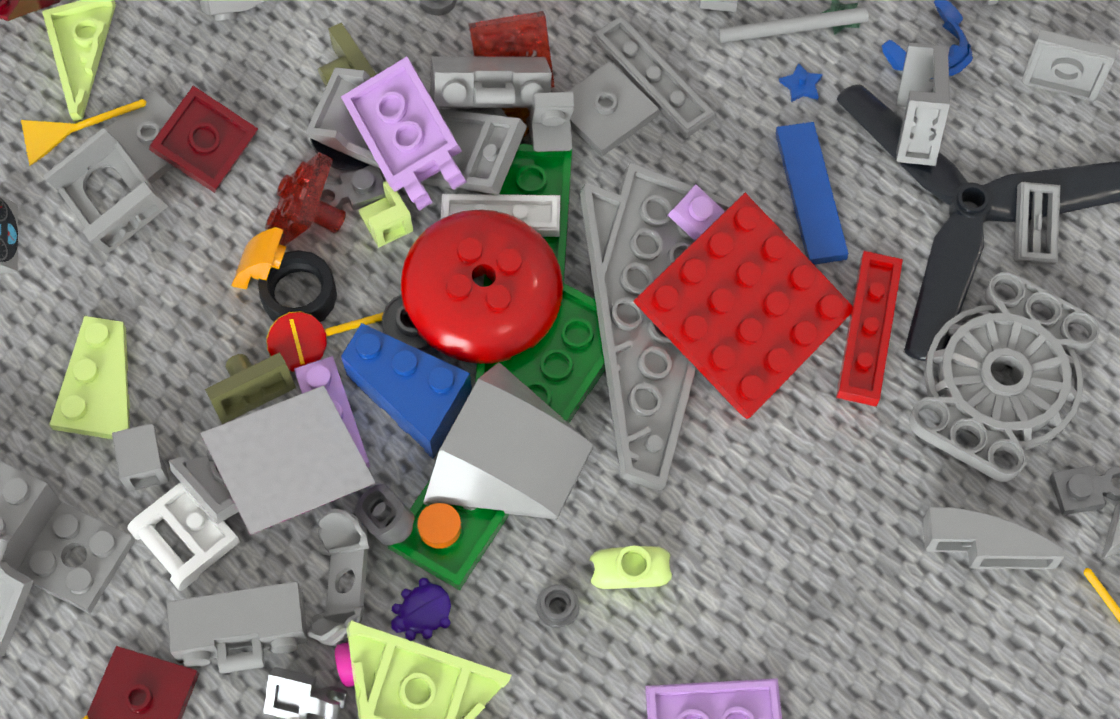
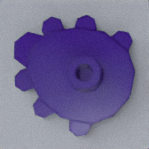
[391,578,451,641]

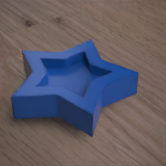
[779,63,823,102]

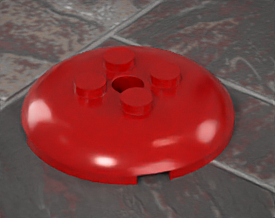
[401,210,563,364]

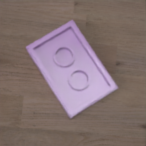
[645,678,782,719]

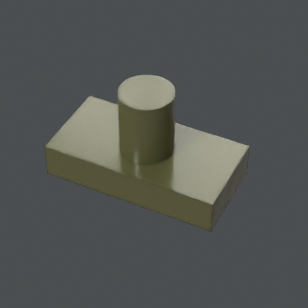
[318,22,377,86]
[205,352,296,424]

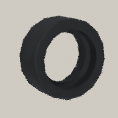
[258,250,337,322]

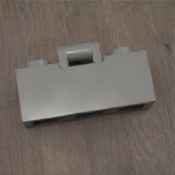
[430,56,552,108]
[167,581,308,674]

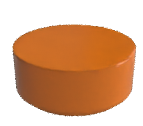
[418,503,461,549]

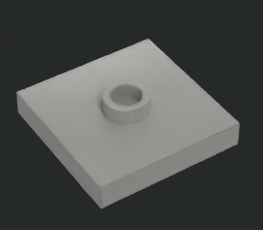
[1021,29,1118,102]
[567,61,659,157]
[105,90,176,184]

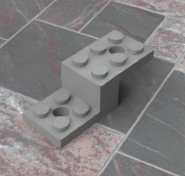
[0,461,136,613]

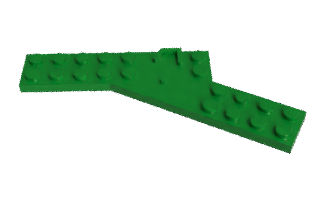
[388,144,605,591]

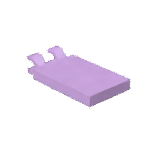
[341,57,466,211]

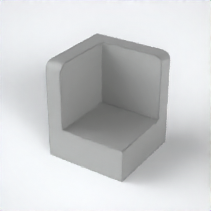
[112,424,169,492]

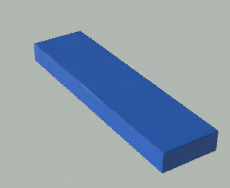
[775,122,848,265]

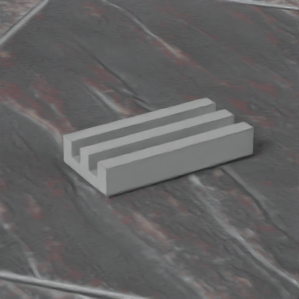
[1014,182,1060,264]

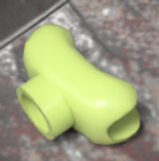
[589,546,672,589]

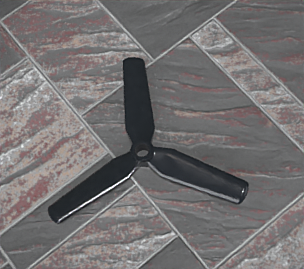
[837,84,1120,361]

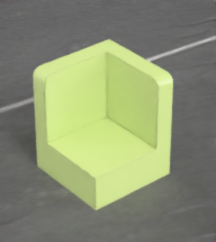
[359,181,413,248]

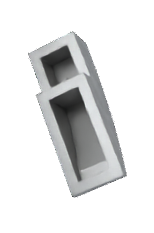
[923,506,1065,569]

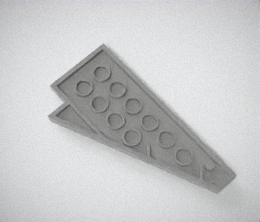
[580,162,734,492]

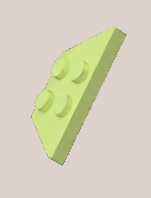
[347,621,511,719]

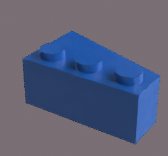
[341,323,472,459]

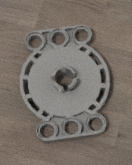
[909,272,1100,482]

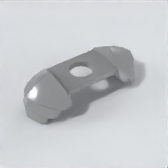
[308,509,369,646]

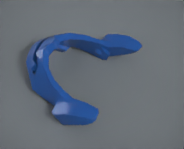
[882,0,973,79]

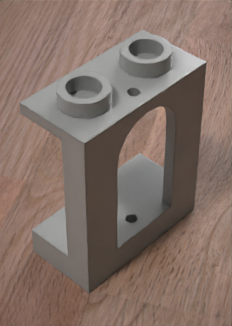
[896,43,950,166]
[43,128,168,254]

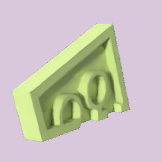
[49,316,130,439]

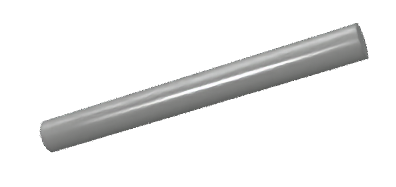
[718,7,868,43]

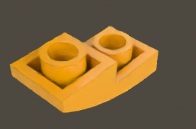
[231,227,286,289]

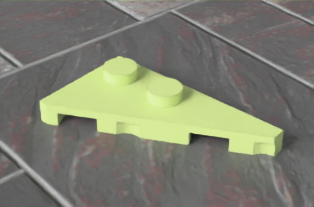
[42,0,116,122]

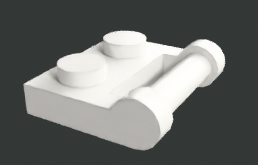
[127,482,240,591]

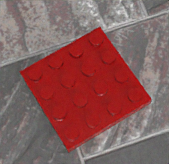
[633,192,853,419]

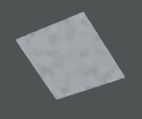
[200,386,376,535]

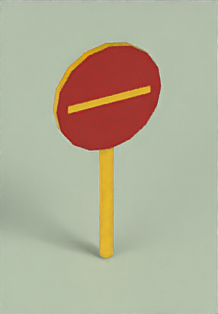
[266,311,384,372]

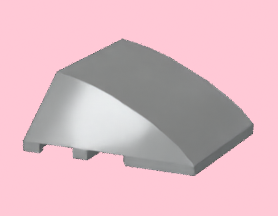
[423,362,593,519]

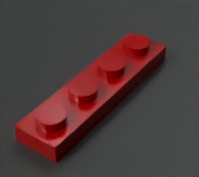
[836,251,903,407]

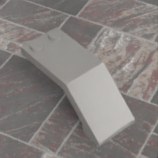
[305,67,527,195]

